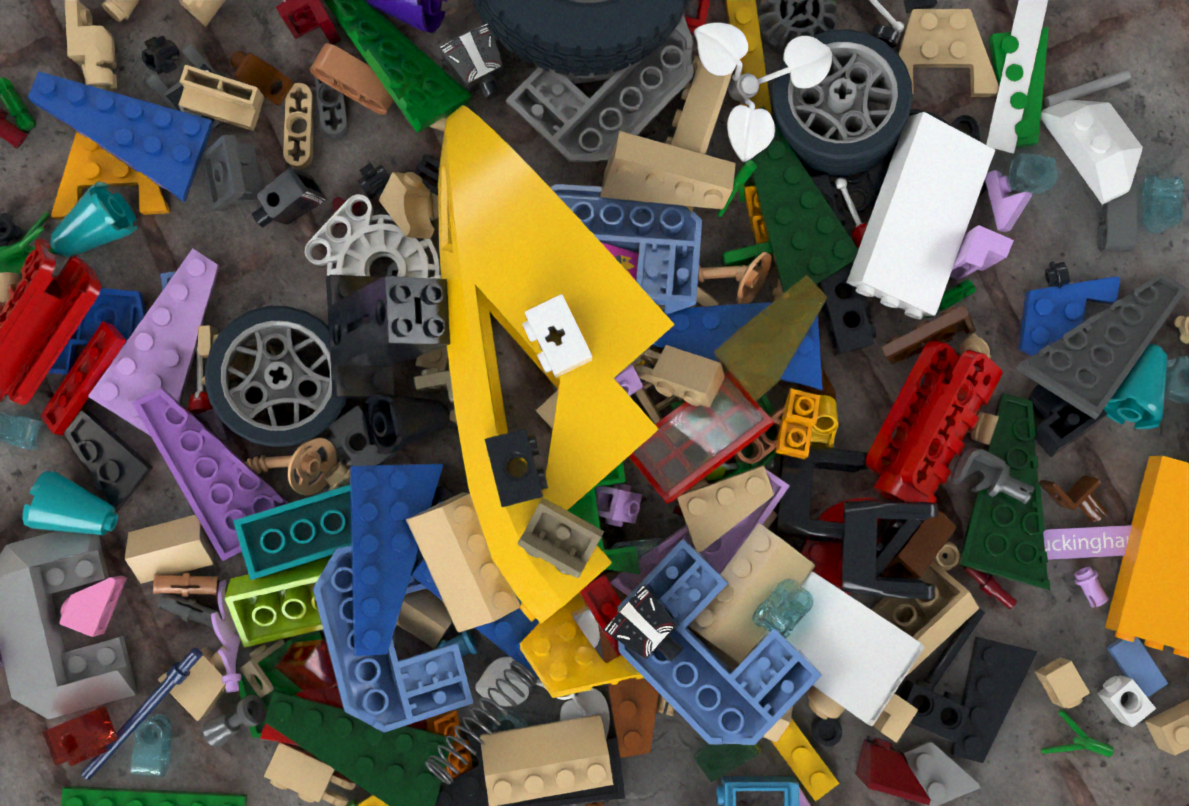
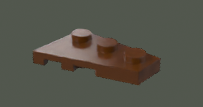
[881,305,976,365]

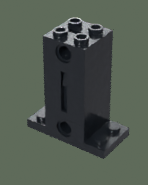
[326,274,450,398]

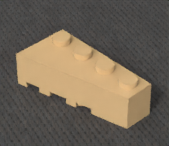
[600,131,736,209]

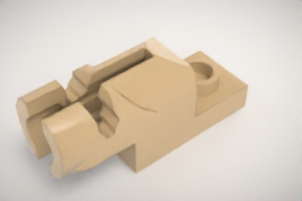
[65,0,117,92]

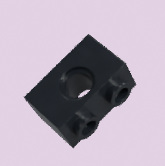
[484,429,548,507]

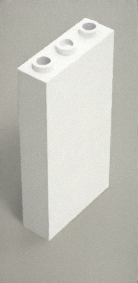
[847,112,995,320]
[757,571,925,726]

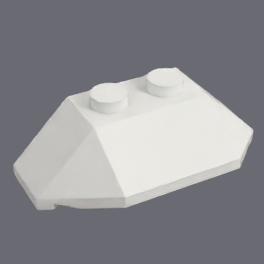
[1041,100,1143,204]

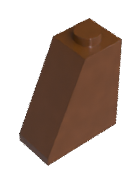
[878,510,957,579]

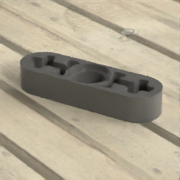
[314,58,349,139]

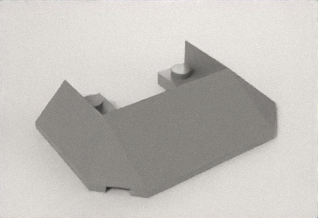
[506,24,693,162]
[0,531,138,719]

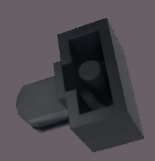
[1028,384,1107,457]

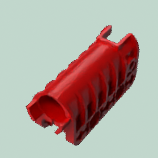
[0,239,102,406]

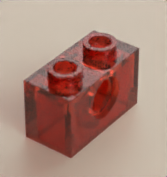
[275,639,337,690]
[43,706,118,766]

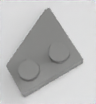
[901,740,981,806]

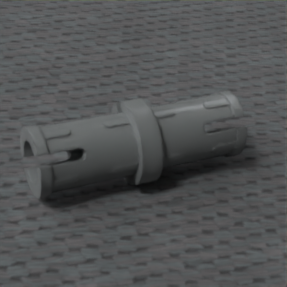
[157,593,222,630]

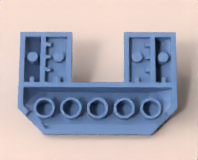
[551,184,702,314]
[618,539,822,745]
[313,545,473,732]

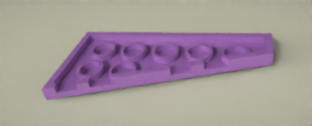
[132,387,289,561]

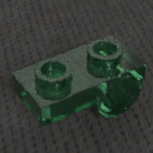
[694,742,761,782]

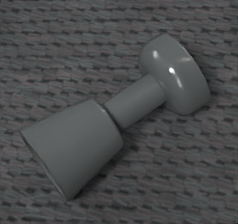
[203,695,267,747]

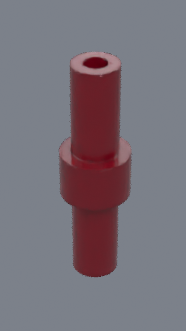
[963,567,1017,609]

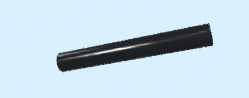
[925,608,985,686]

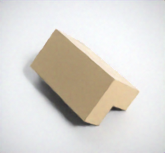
[179,65,265,132]
[125,515,214,583]
[396,588,452,649]
[873,693,918,743]

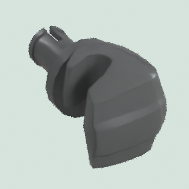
[951,448,1034,504]

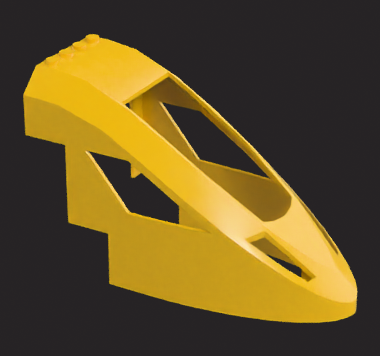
[438,105,675,623]

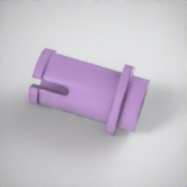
[1074,567,1109,607]

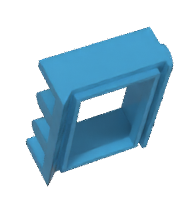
[716,776,799,806]

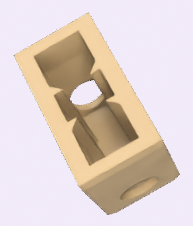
[158,645,227,721]

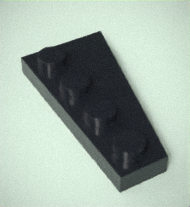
[950,636,1037,763]
[503,736,625,806]

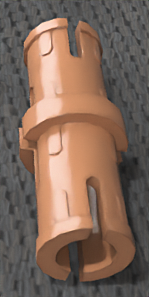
[153,573,218,597]

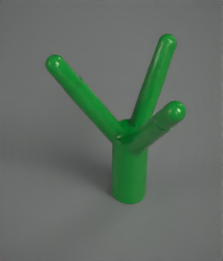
[717,160,757,217]
[0,212,57,264]
[1041,709,1114,757]

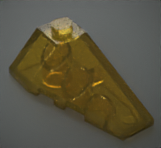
[714,275,827,402]

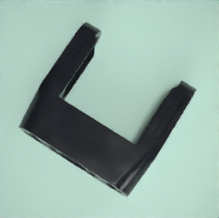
[775,446,869,544]
[841,500,939,599]

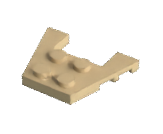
[898,9,999,97]

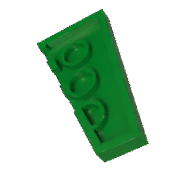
[988,27,1049,148]

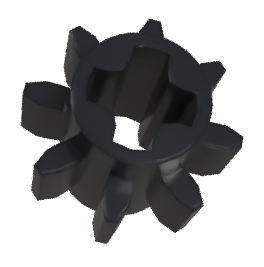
[142,36,180,74]
[357,162,390,199]

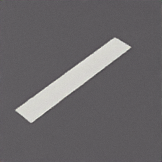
[986,0,1048,154]

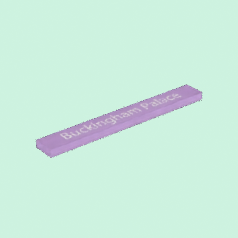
[1043,525,1132,560]

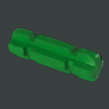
[0,77,36,132]
[924,279,976,318]

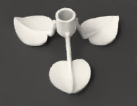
[694,23,832,162]
[475,609,610,738]

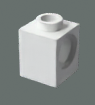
[1097,675,1156,727]

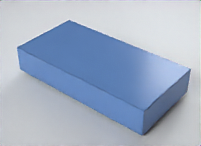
[1106,637,1168,698]

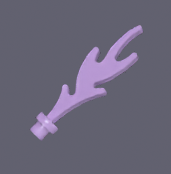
[211,580,241,692]

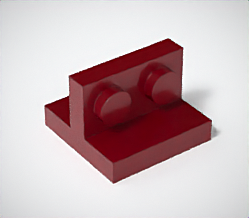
[276,0,341,45]

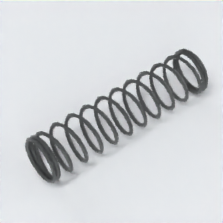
[425,661,537,784]

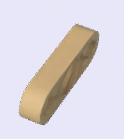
[283,83,315,170]

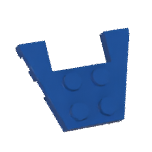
[1018,277,1120,356]
[48,288,147,375]

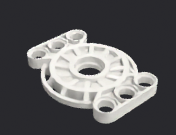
[305,194,441,279]

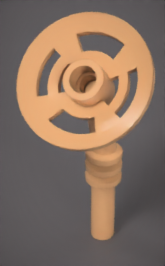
[698,252,771,304]
[245,437,337,496]

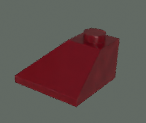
[855,737,931,805]

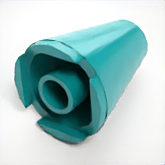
[50,181,138,257]
[1104,344,1168,429]
[22,470,118,535]

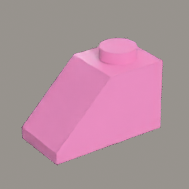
[59,576,127,637]

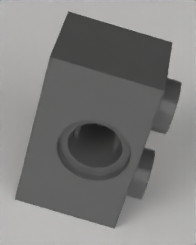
[329,405,396,466]

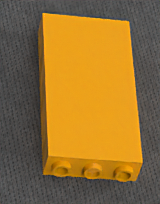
[1105,456,1189,658]

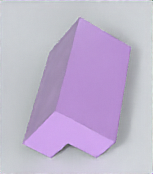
[950,225,1014,281]

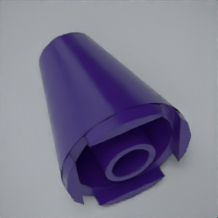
[366,0,447,33]

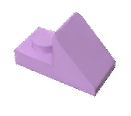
[985,170,1032,232]

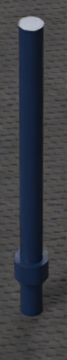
[81,648,203,780]

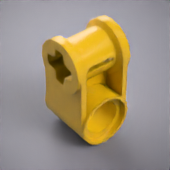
[810,395,838,448]

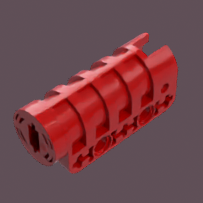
[866,340,1003,503]

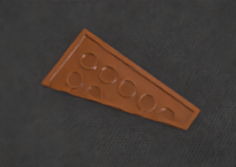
[592,571,659,758]

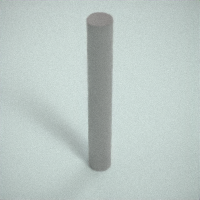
[1044,69,1131,108]

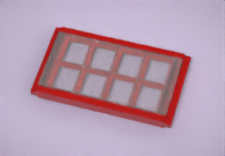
[628,372,774,504]

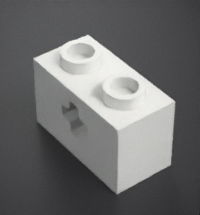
[522,294,592,378]

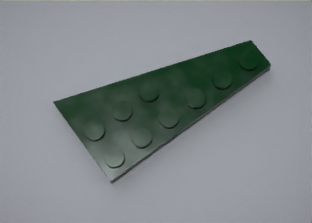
[750,107,858,301]
[958,393,1051,591]
[264,690,453,806]

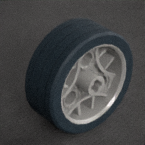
[771,29,913,176]
[205,306,347,447]

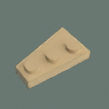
[677,465,774,553]

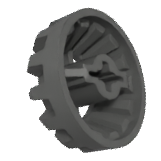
[757,0,837,55]

